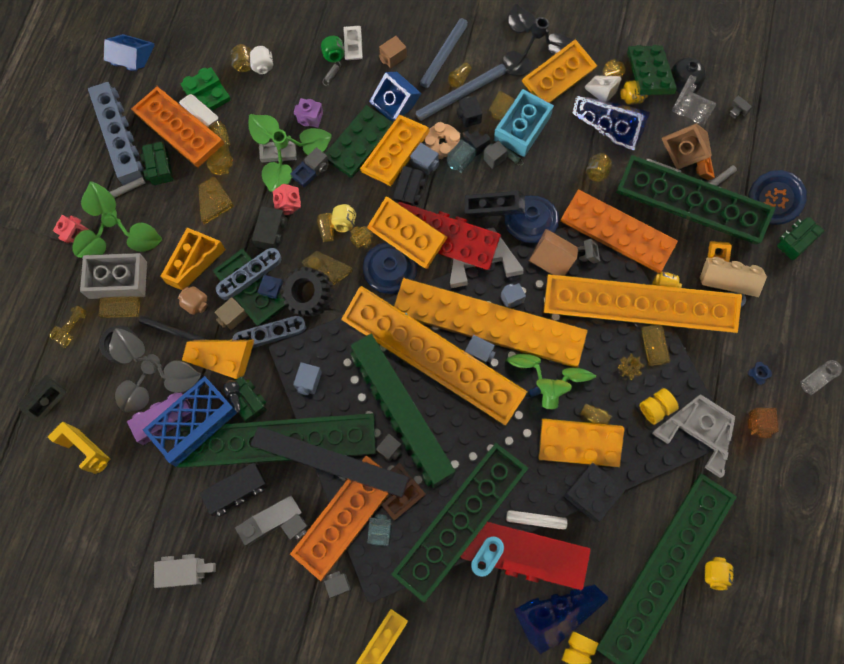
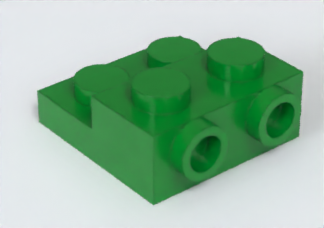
[180,67,231,111]

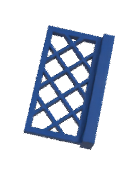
[143,376,237,467]

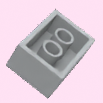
[80,253,147,299]

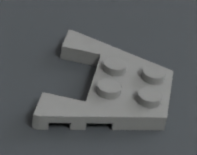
[450,228,523,288]
[652,394,735,478]

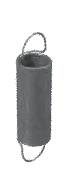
[323,62,341,86]

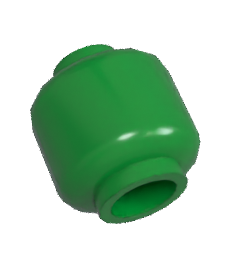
[321,36,345,62]

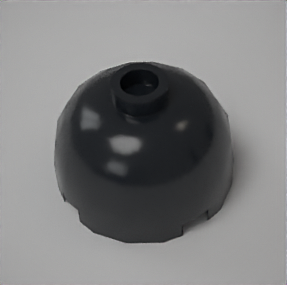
[671,57,706,94]

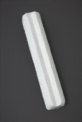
[506,510,567,529]

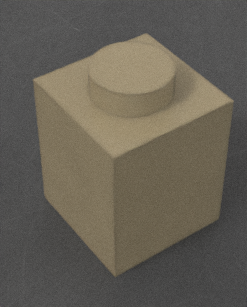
[215,297,248,330]

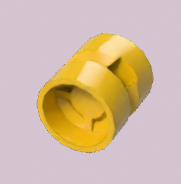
[640,388,679,425]
[561,631,598,664]

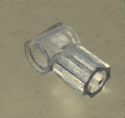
[800,360,842,395]

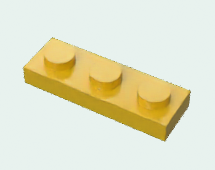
[356,609,408,664]

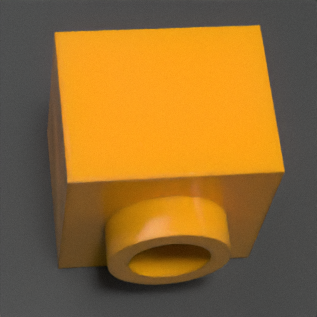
[708,241,732,262]

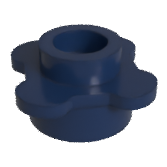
[748,362,772,385]

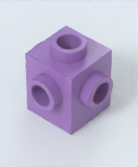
[294,98,323,127]

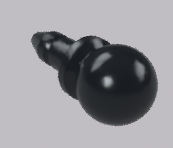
[223,380,241,413]

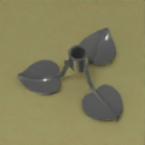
[109,328,201,412]

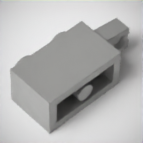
[154,554,216,588]

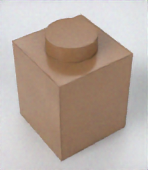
[379,36,407,69]

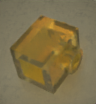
[489,91,515,121]
[207,146,233,175]

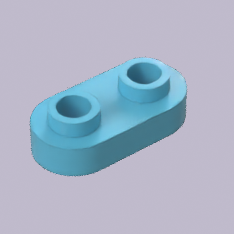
[471,537,504,576]

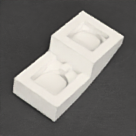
[344,26,363,60]

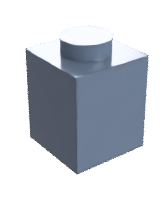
[410,143,439,175]
[465,335,496,365]
[293,362,322,395]

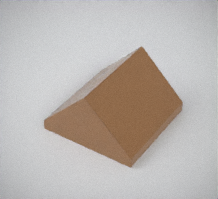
[662,123,712,169]
[529,229,578,276]

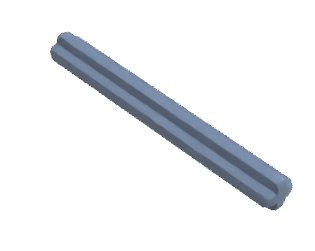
[420,18,468,88]

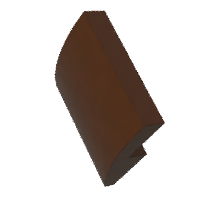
[381,462,425,520]

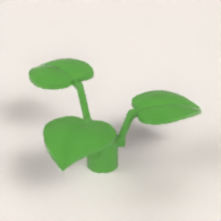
[249,114,332,192]
[73,182,162,258]
[505,354,596,409]

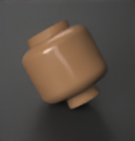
[178,286,208,315]

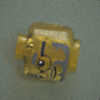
[230,44,252,72]
[586,153,613,182]

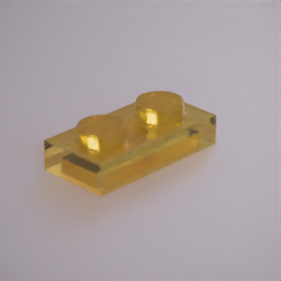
[641,325,670,366]

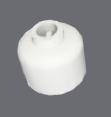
[249,46,273,74]

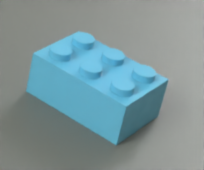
[494,89,554,157]

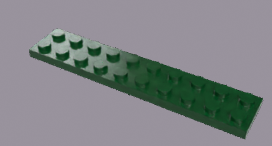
[176,413,376,468]
[596,473,737,664]

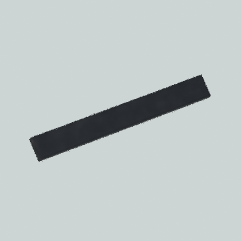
[251,426,409,498]

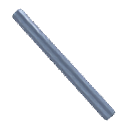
[416,64,506,121]

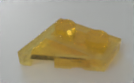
[301,251,353,285]

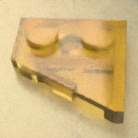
[199,176,234,224]

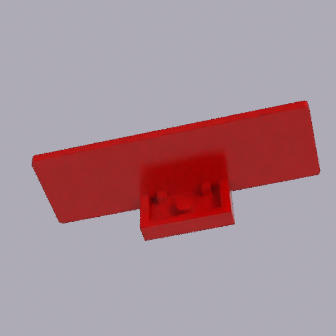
[398,202,501,270]
[461,522,590,590]

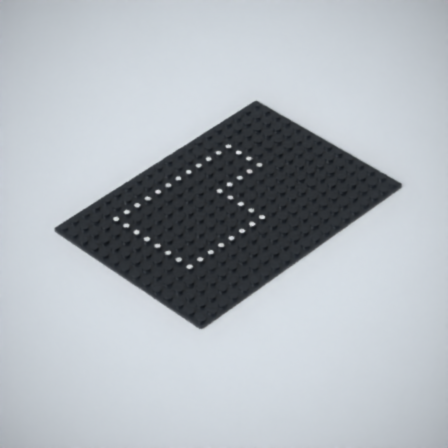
[269,226,733,603]

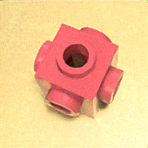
[273,184,301,215]
[53,215,89,243]

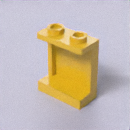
[48,422,110,474]

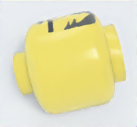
[330,204,356,232]

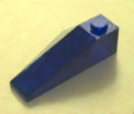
[572,95,650,150]
[514,585,608,654]

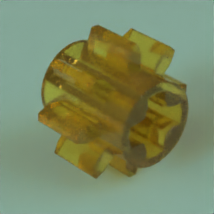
[603,59,625,78]
[350,226,373,249]
[618,354,645,380]

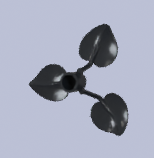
[503,4,573,76]

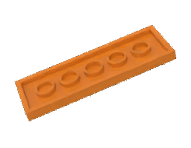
[131,86,225,168]
[560,189,678,274]
[290,456,389,581]

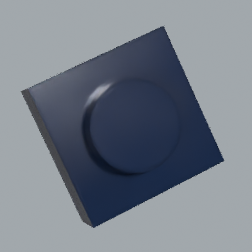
[290,162,317,188]
[258,275,283,299]

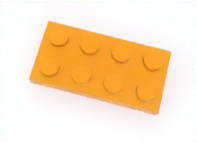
[522,39,597,103]
[360,115,430,186]
[367,196,447,269]
[538,419,624,467]

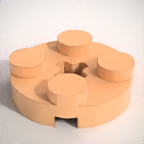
[425,122,460,159]

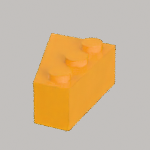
[161,228,226,290]
[182,340,254,379]

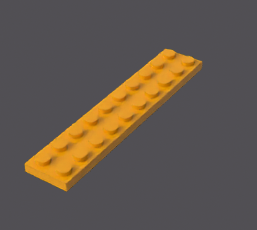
[544,274,742,333]
[394,278,587,367]
[341,286,528,426]

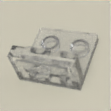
[672,75,717,125]

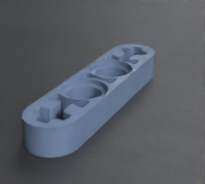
[216,248,281,300]
[232,316,306,348]

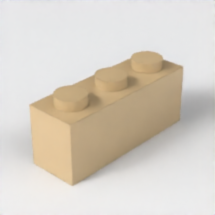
[700,257,767,297]

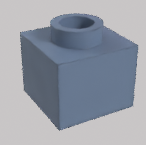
[500,283,526,308]

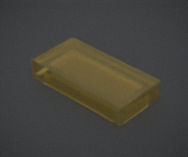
[99,296,140,318]

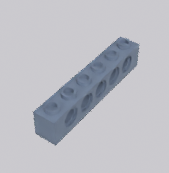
[88,82,144,185]

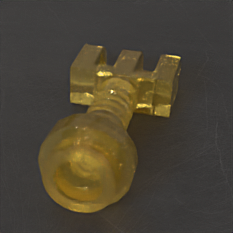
[49,305,87,348]

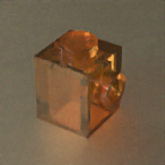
[748,408,779,438]

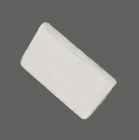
[179,94,218,127]

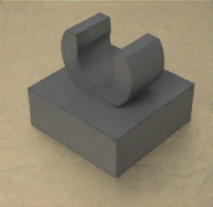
[729,95,752,119]
[577,239,600,263]

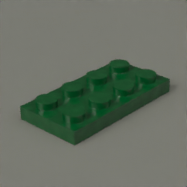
[627,45,677,95]
[325,105,393,178]
[213,248,287,327]

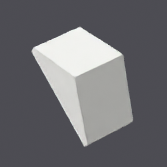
[585,76,621,104]

